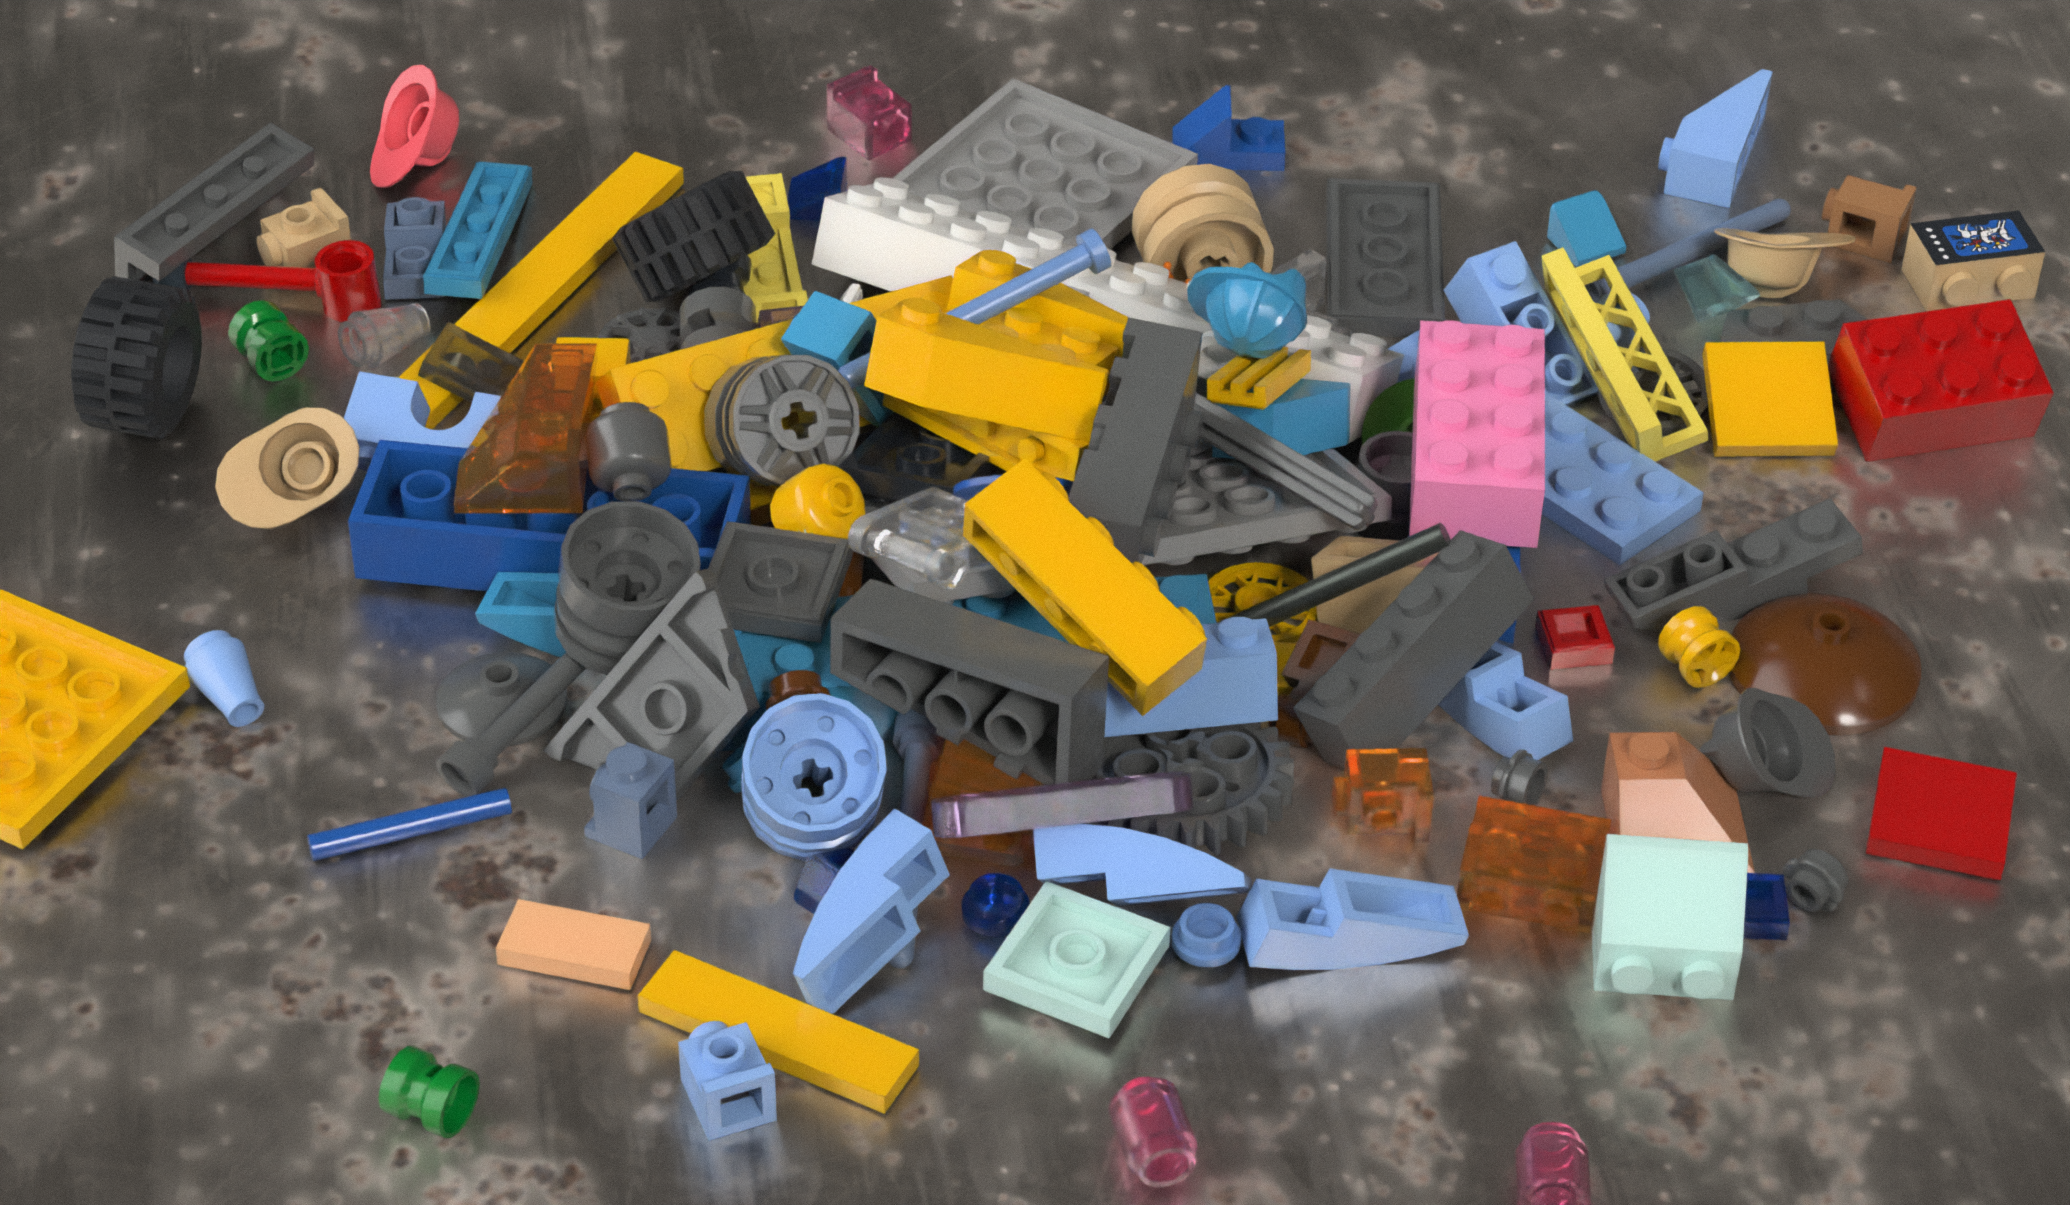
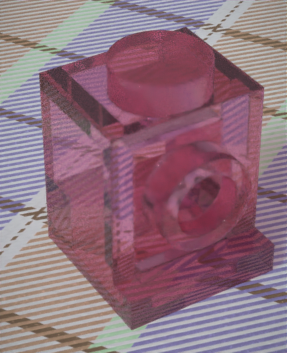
[827,65,912,161]

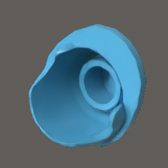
[1187,262,1307,359]

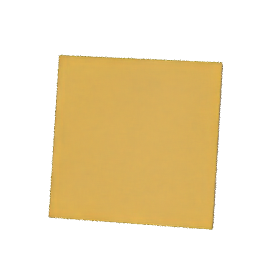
[1702,341,1838,457]

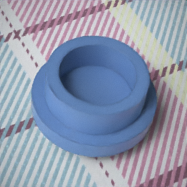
[1172,903,1241,967]

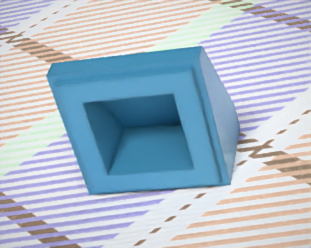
[1547,190,1627,267]

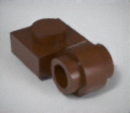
[1268,619,1360,748]

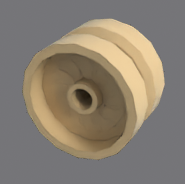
[1132,164,1274,282]

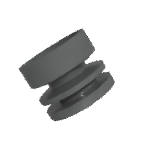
[704,355,859,486]
[554,501,701,675]

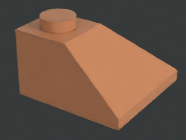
[1601,732,1755,883]

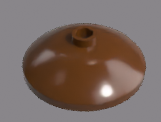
[1729,593,1922,736]

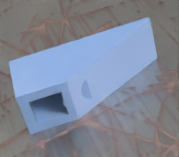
[1443,241,1598,406]

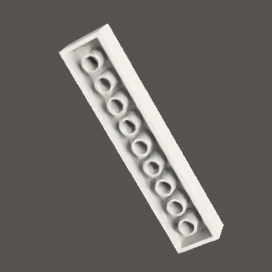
[811,177,1404,443]

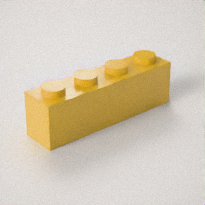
[963,458,1207,716]

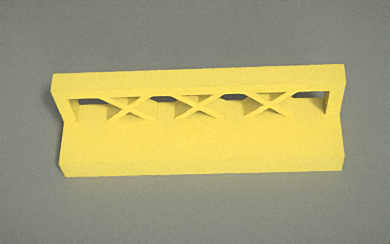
[1541,247,1708,462]

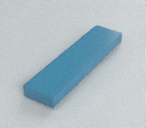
[423,161,533,299]

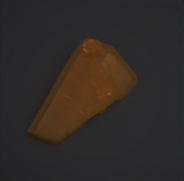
[454,343,597,513]

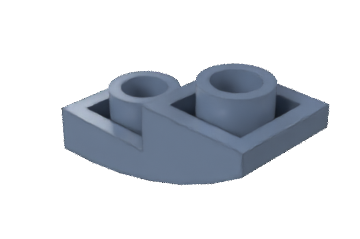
[383,197,446,300]

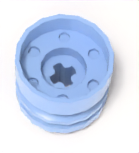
[741,693,887,861]

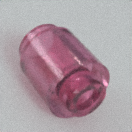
[1109,1077,1197,1187]
[1515,1122,1592,1205]

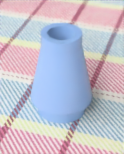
[184,630,264,727]

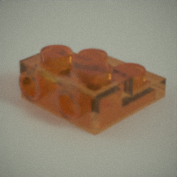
[1457,796,1612,933]

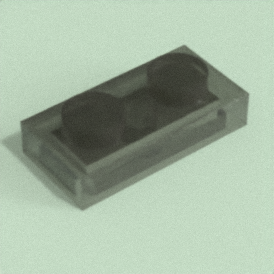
[418,322,552,411]

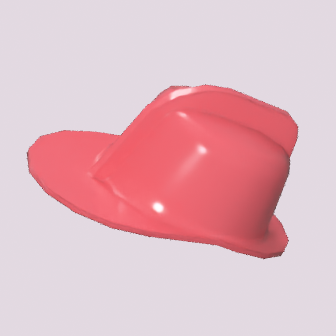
[369,64,459,188]

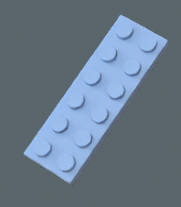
[1388,330,1704,566]

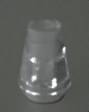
[338,303,430,368]

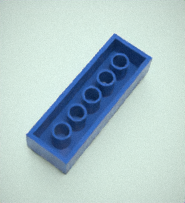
[348,440,751,591]

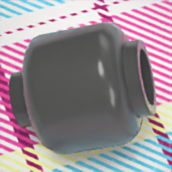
[586,402,672,501]

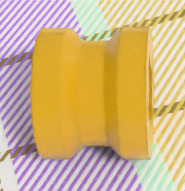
[1658,606,1741,688]

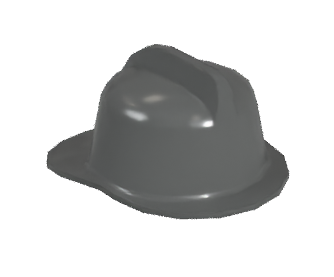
[1700,688,1836,798]

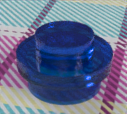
[961,873,1030,937]

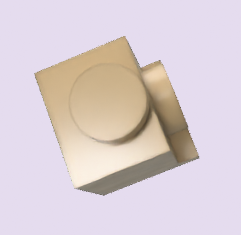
[256,188,351,268]

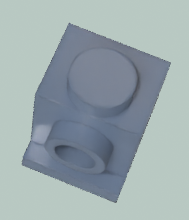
[584,742,677,859]

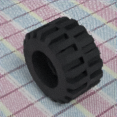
[612,171,775,302]
[71,276,202,439]

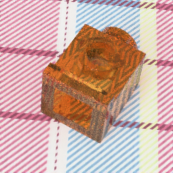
[1332,748,1434,843]

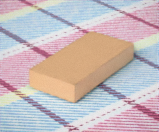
[496,899,651,990]

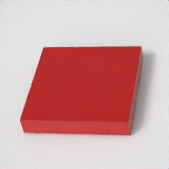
[1865,747,2017,880]

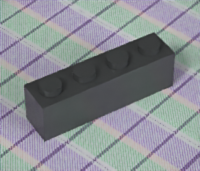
[1293,530,1534,780]

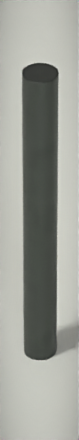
[1217,523,1451,627]

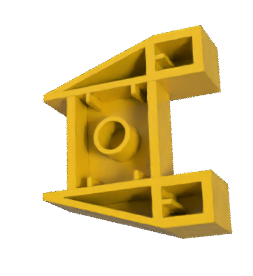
[864,250,1128,442]

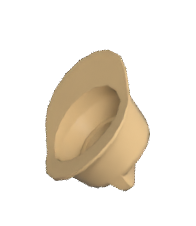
[1714,228,1856,298]
[215,407,360,529]

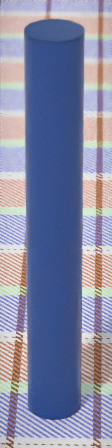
[307,788,512,861]

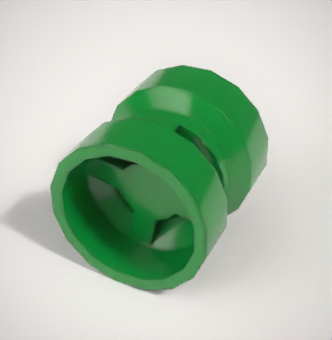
[228,300,309,382]
[378,1045,480,1138]

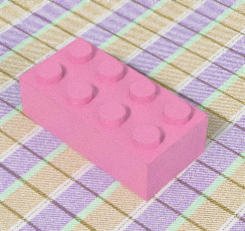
[1409,320,1545,548]

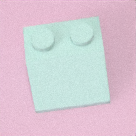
[1592,834,1748,1000]

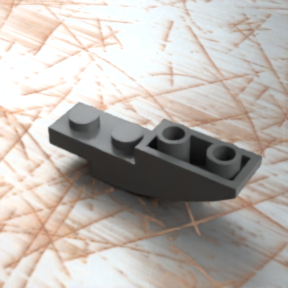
[1604,498,1863,630]

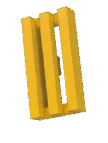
[1207,347,1311,410]

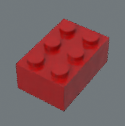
[1828,299,2054,462]

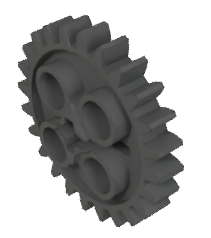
[1078,722,1294,855]

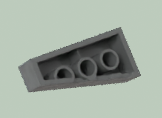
[1068,317,1204,564]
[830,578,1109,808]

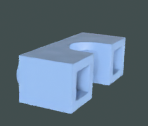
[344,371,546,472]

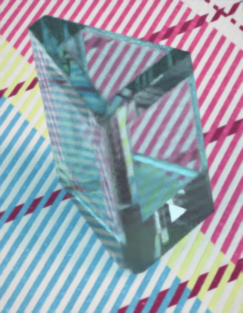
[1674,254,1761,323]

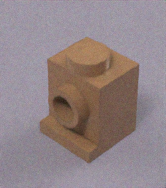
[1822,175,1917,263]

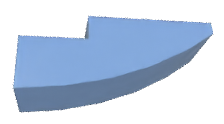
[1438,642,1573,760]
[793,808,950,1014]
[1033,823,1252,906]
[1236,868,1469,970]

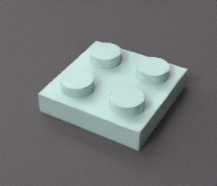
[983,881,1170,1038]

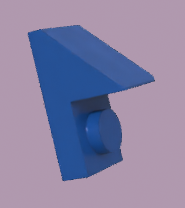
[1172,85,1286,171]

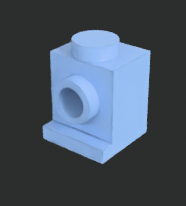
[678,1021,777,1141]

